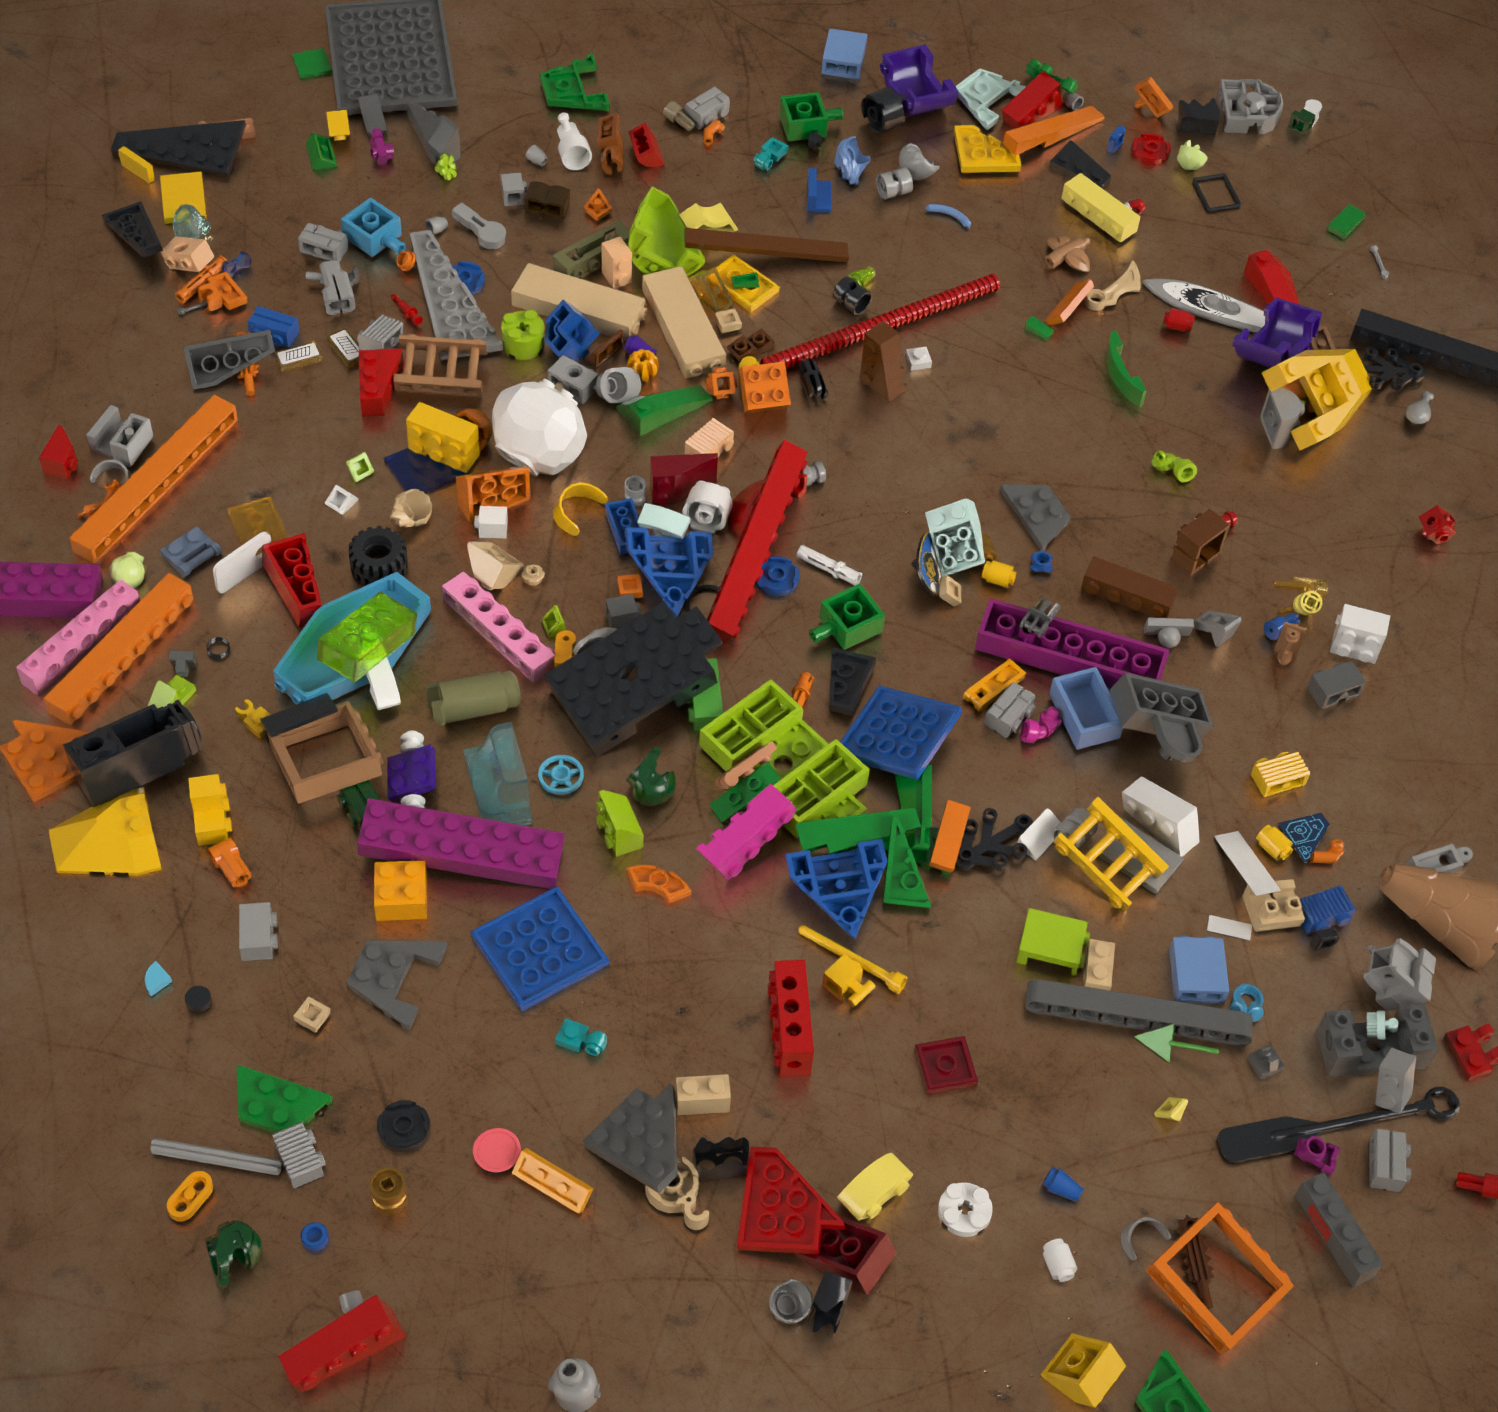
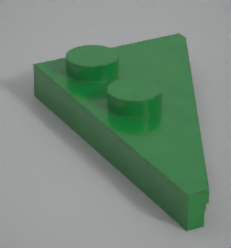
[882,816,931,908]

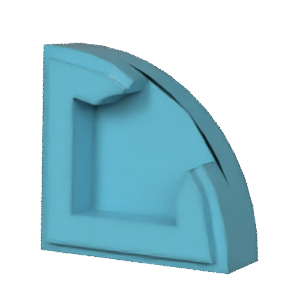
[145,961,172,997]

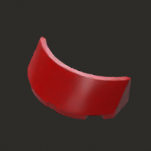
[728,474,807,537]

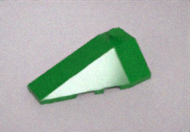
[616,385,713,436]

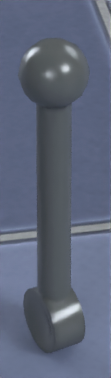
[177,301,208,315]

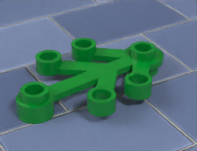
[1025,58,1078,94]

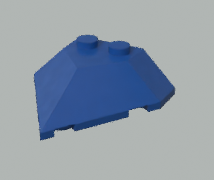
[625,527,714,617]
[785,839,888,940]

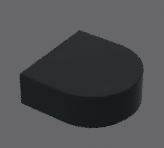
[1310,928,1340,951]

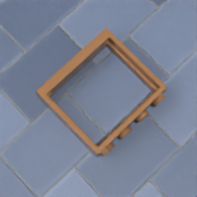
[267,701,384,804]

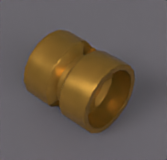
[369,1167,408,1216]

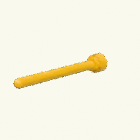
[798,925,908,994]

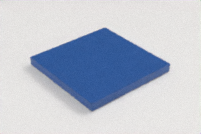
[840,685,962,780]
[470,886,609,1012]

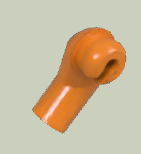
[703,120,725,145]
[1311,839,1344,864]

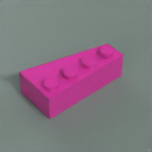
[696,784,797,881]

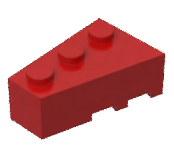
[1002,71,1063,129]
[359,348,404,417]

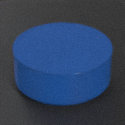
[300,1222,329,1252]

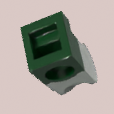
[1288,99,1322,136]

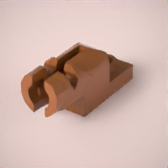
[597,113,624,175]

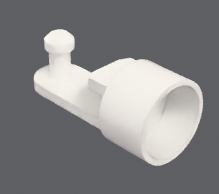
[557,113,592,170]

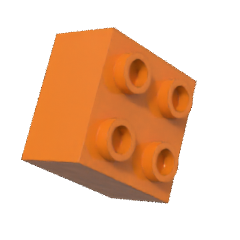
[738,361,791,414]

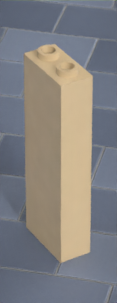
[511,263,647,341]
[642,266,726,379]

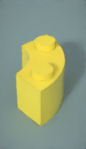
[679,202,738,232]
[837,1152,914,1221]

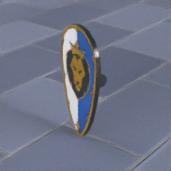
[911,531,942,596]

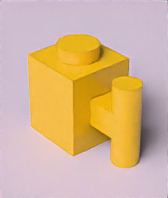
[822,954,875,1007]

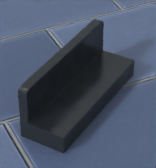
[260,693,338,743]

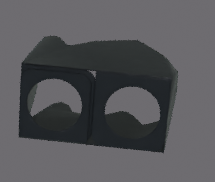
[1178,98,1220,135]
[693,1137,749,1182]
[806,1271,852,1334]

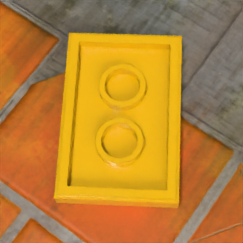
[160,171,207,224]
[705,254,780,312]

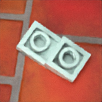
[637,503,691,539]

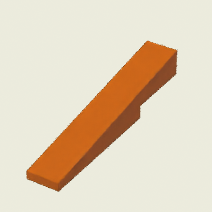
[1003,106,1105,155]

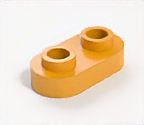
[167,1171,213,1222]

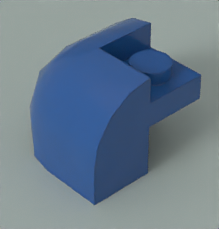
[544,299,600,361]

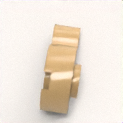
[645,1157,709,1230]

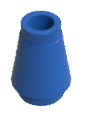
[1042,1167,1084,1202]

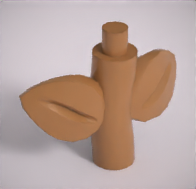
[1045,235,1090,272]

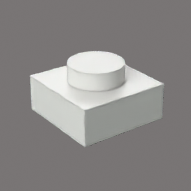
[905,347,932,371]

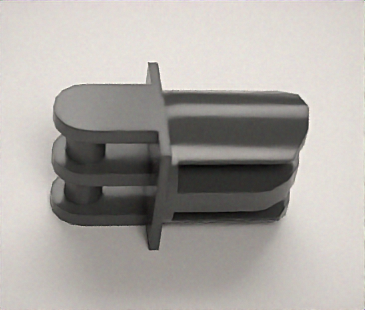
[1019,596,1061,638]

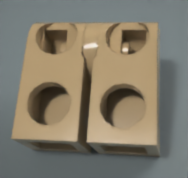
[1242,879,1305,932]

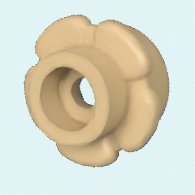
[522,564,544,586]

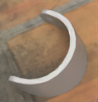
[90,459,132,483]
[1121,1217,1171,1261]

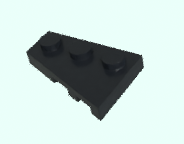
[1049,140,1111,189]
[829,647,876,716]

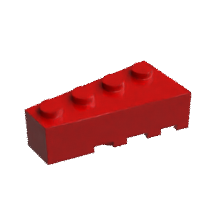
[278,1294,407,1392]

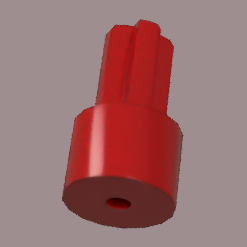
[1456,1172,1498,1200]

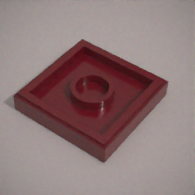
[914,1036,978,1094]

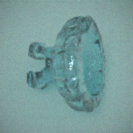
[173,204,211,239]

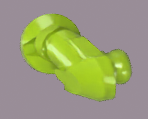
[1152,450,1197,482]

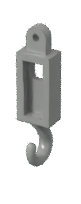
[1406,844,1473,873]

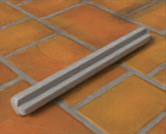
[150,1138,283,1175]

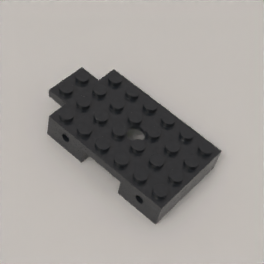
[544,601,723,757]

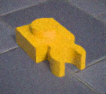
[235,699,271,739]

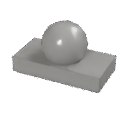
[1143,618,1194,648]

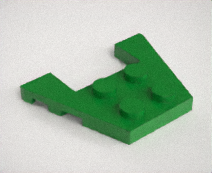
[540,54,610,111]

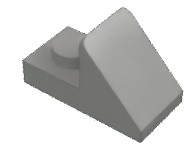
[1194,610,1242,647]

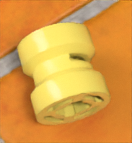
[1293,591,1322,616]

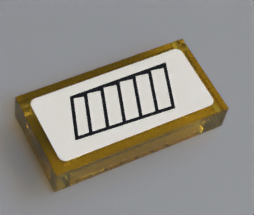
[327,328,359,368]
[274,341,323,372]

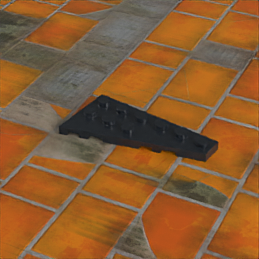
[111,120,246,177]

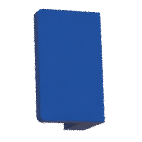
[807,168,832,212]

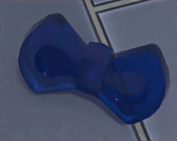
[222,251,252,277]

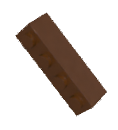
[1081,556,1179,618]

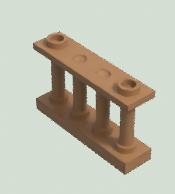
[393,334,487,398]

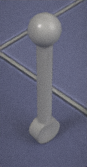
[1370,245,1389,279]

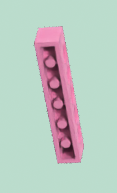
[442,571,555,683]
[16,579,140,696]

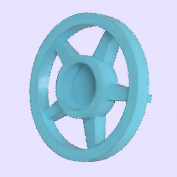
[538,755,584,795]

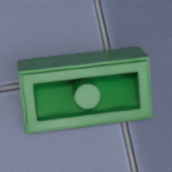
[306,133,337,170]

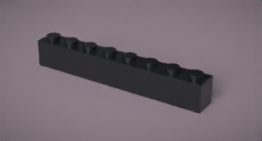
[1350,308,1498,387]

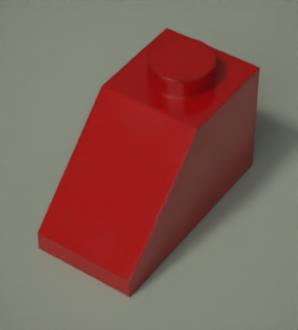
[39,425,78,479]

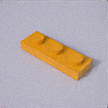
[512,1148,593,1214]

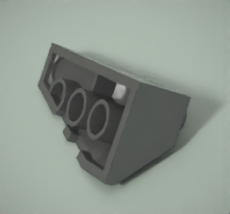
[407,100,461,164]

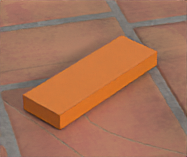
[1045,279,1094,326]
[929,800,971,873]

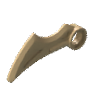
[1085,261,1141,311]

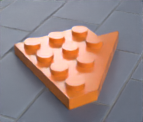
[0,720,90,803]

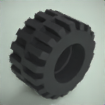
[348,526,408,586]

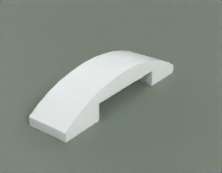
[345,624,401,710]

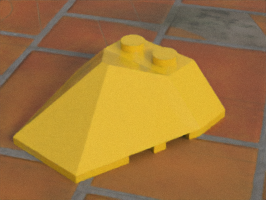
[49,787,162,876]

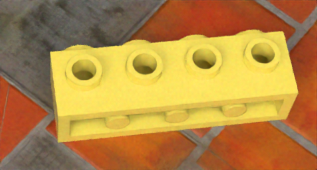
[1061,173,1140,243]

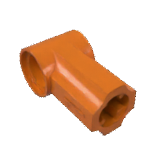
[207,837,252,887]

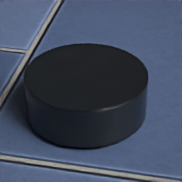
[185,986,212,1013]

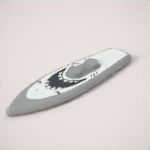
[1143,278,1265,333]

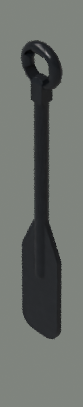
[1217,1087,1460,1163]

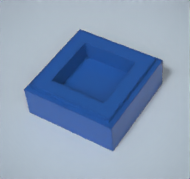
[1107,125,1126,154]

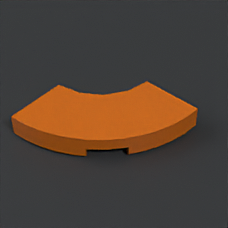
[626,865,691,903]

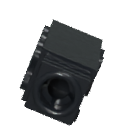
[63,700,203,807]

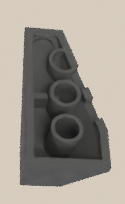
[183,330,275,390]

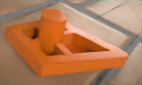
[583,189,612,221]

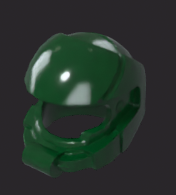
[626,747,676,806]
[205,1220,262,1289]

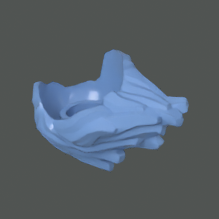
[834,136,871,185]

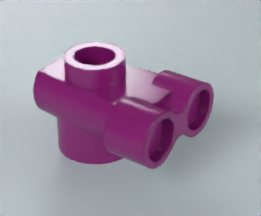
[369,128,394,165]
[1294,1136,1340,1176]

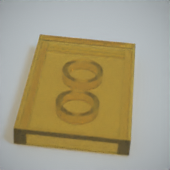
[227,496,288,556]

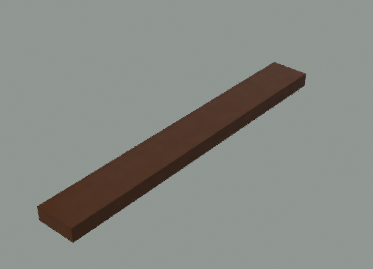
[684,228,849,263]

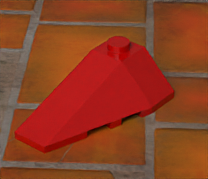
[1244,249,1300,305]

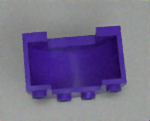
[880,44,958,117]
[1232,297,1322,368]

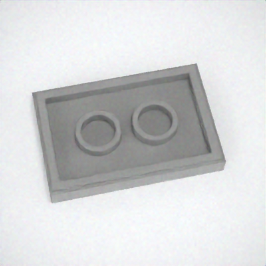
[1098,819,1184,895]

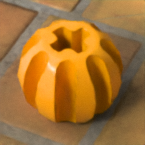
[627,349,659,382]

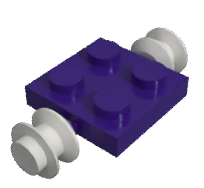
[387,730,436,808]

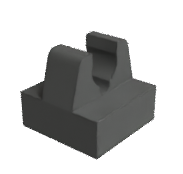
[169,650,197,677]
[1248,1045,1285,1080]

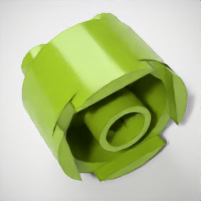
[501,310,545,360]

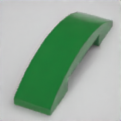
[1106,330,1147,407]

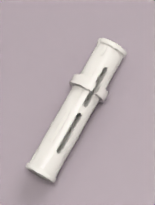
[796,545,862,586]

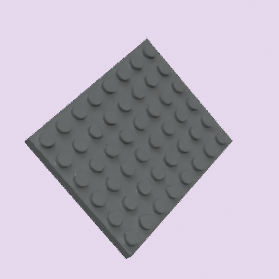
[325,0,458,115]

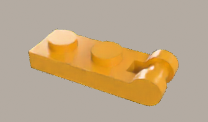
[963,659,1026,713]

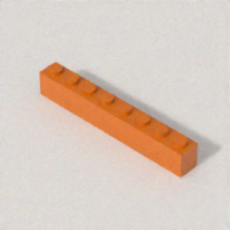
[43,573,194,725]

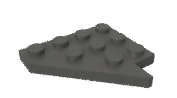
[583,1084,678,1194]

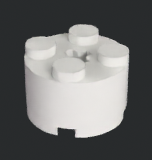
[682,481,733,534]

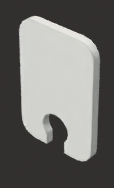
[213,532,271,593]

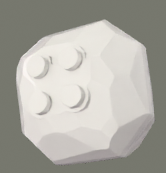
[492,379,587,477]

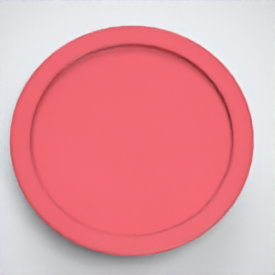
[473,1128,521,1172]

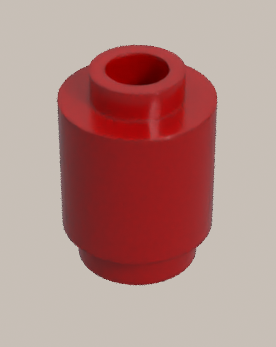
[1163,308,1195,332]

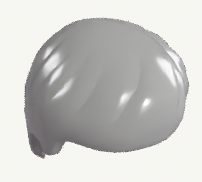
[899,143,939,181]

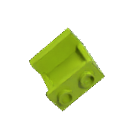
[1017,908,1090,976]

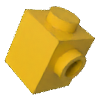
[326,110,350,141]

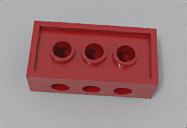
[768,960,814,1077]

